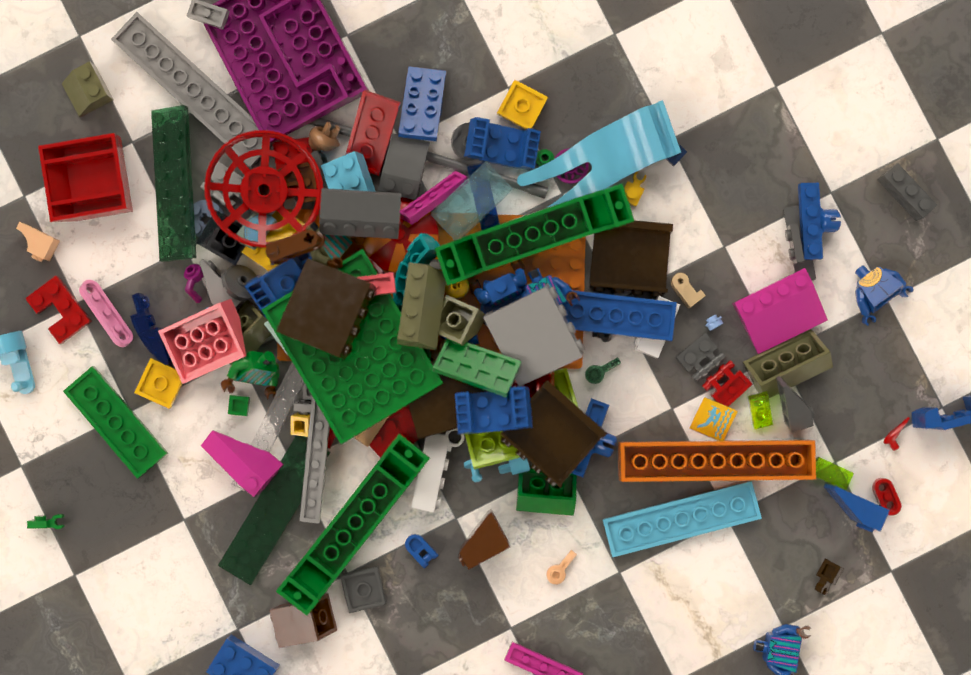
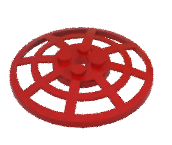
[204,130,323,248]

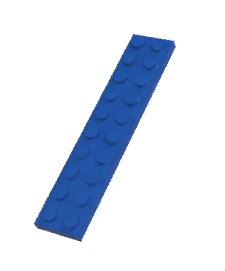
[480,280,677,341]

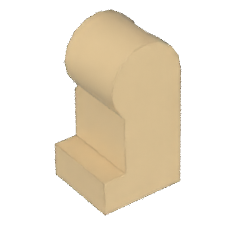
[670,273,706,309]

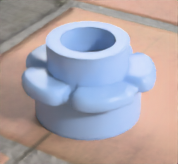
[705,315,723,331]

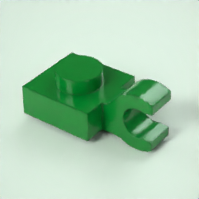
[27,514,65,529]

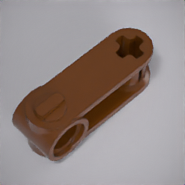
[266,230,325,265]

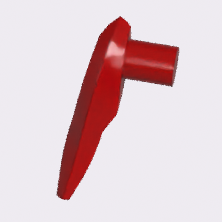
[883,417,910,451]

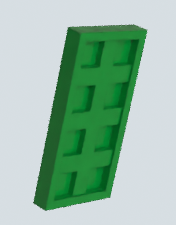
[433,339,521,398]

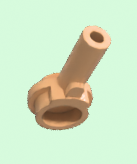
[546,550,577,585]

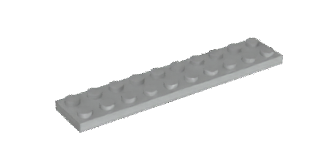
[111,12,277,168]

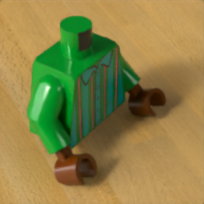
[221,351,280,400]

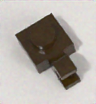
[814,558,844,596]

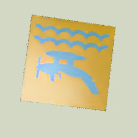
[689,397,738,441]

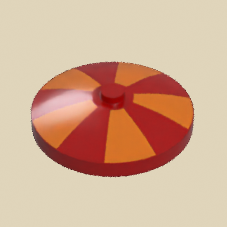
[363,197,439,273]

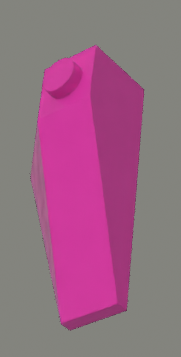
[200,430,284,497]

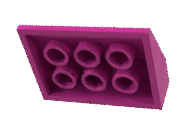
[732,268,828,354]

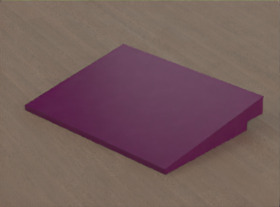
[203,0,370,143]

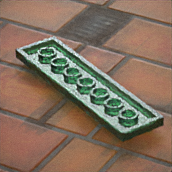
[151,105,197,262]
[218,435,331,586]

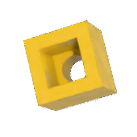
[291,412,310,437]

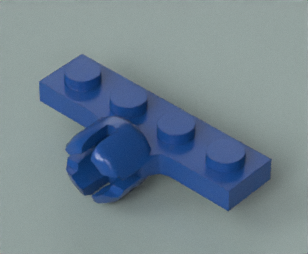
[798,183,841,260]
[572,398,617,477]

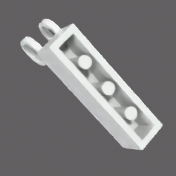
[411,429,465,512]

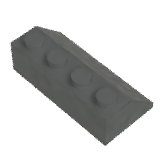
[319,188,401,239]

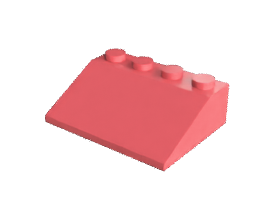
[158,299,246,384]

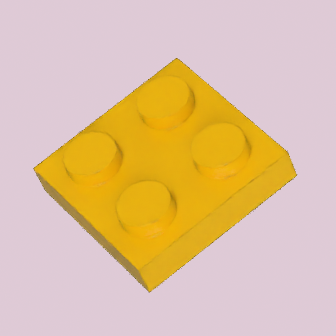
[497,80,548,130]
[134,358,182,409]

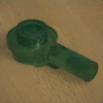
[585,357,621,384]

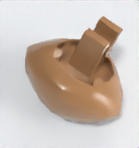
[309,122,340,152]

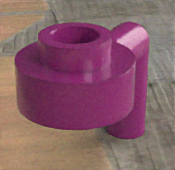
[184,264,204,303]

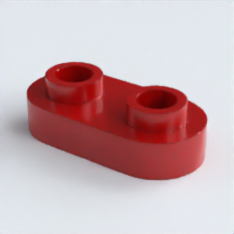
[872,478,901,516]

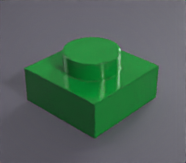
[228,395,250,416]

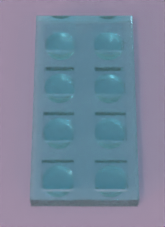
[430,161,513,240]

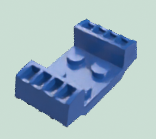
[464,117,541,171]
[244,252,312,318]
[455,386,533,435]
[912,395,971,430]

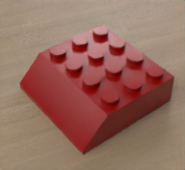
[38,133,133,222]

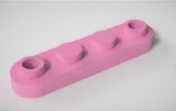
[79,280,133,347]

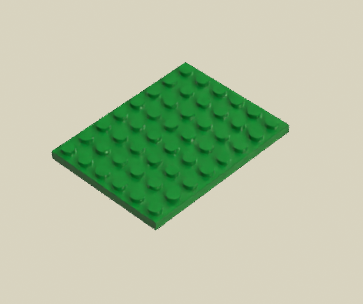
[261,249,443,445]

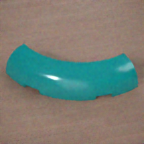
[393,233,440,312]

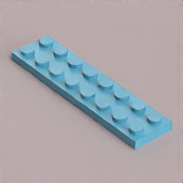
[602,481,762,557]

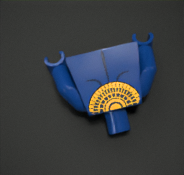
[855,265,914,326]

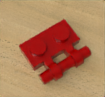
[702,360,753,407]

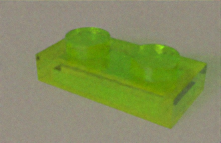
[748,391,773,430]
[816,457,854,490]

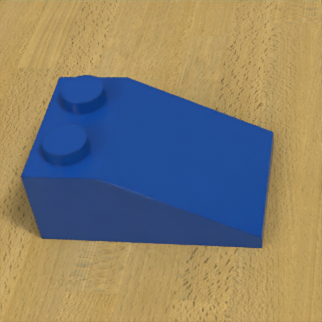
[824,483,890,533]

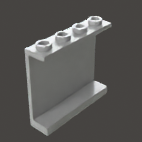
[483,284,585,387]

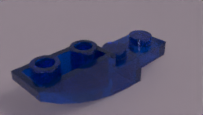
[130,293,173,366]

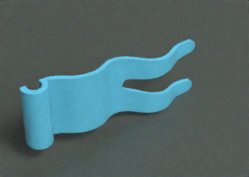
[517,100,681,208]

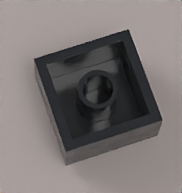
[196,210,245,266]

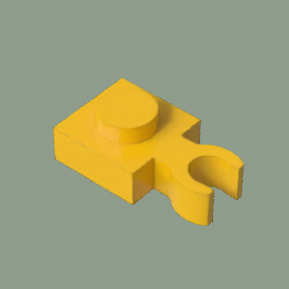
[624,171,646,207]

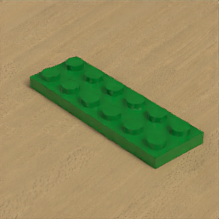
[63,366,168,479]

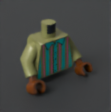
[305,221,366,270]

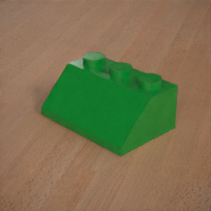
[516,467,577,516]

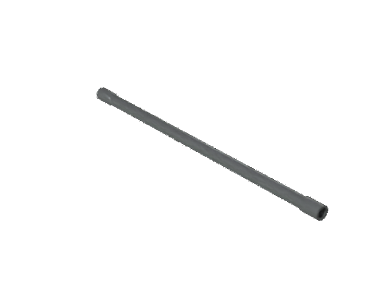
[307,118,548,199]

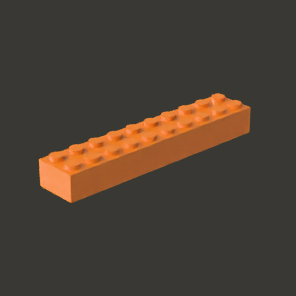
[618,440,816,482]

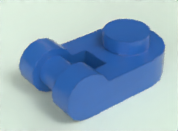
[405,534,439,568]

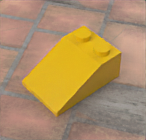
[242,210,305,271]

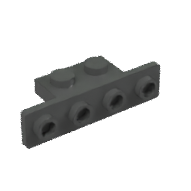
[783,205,816,280]

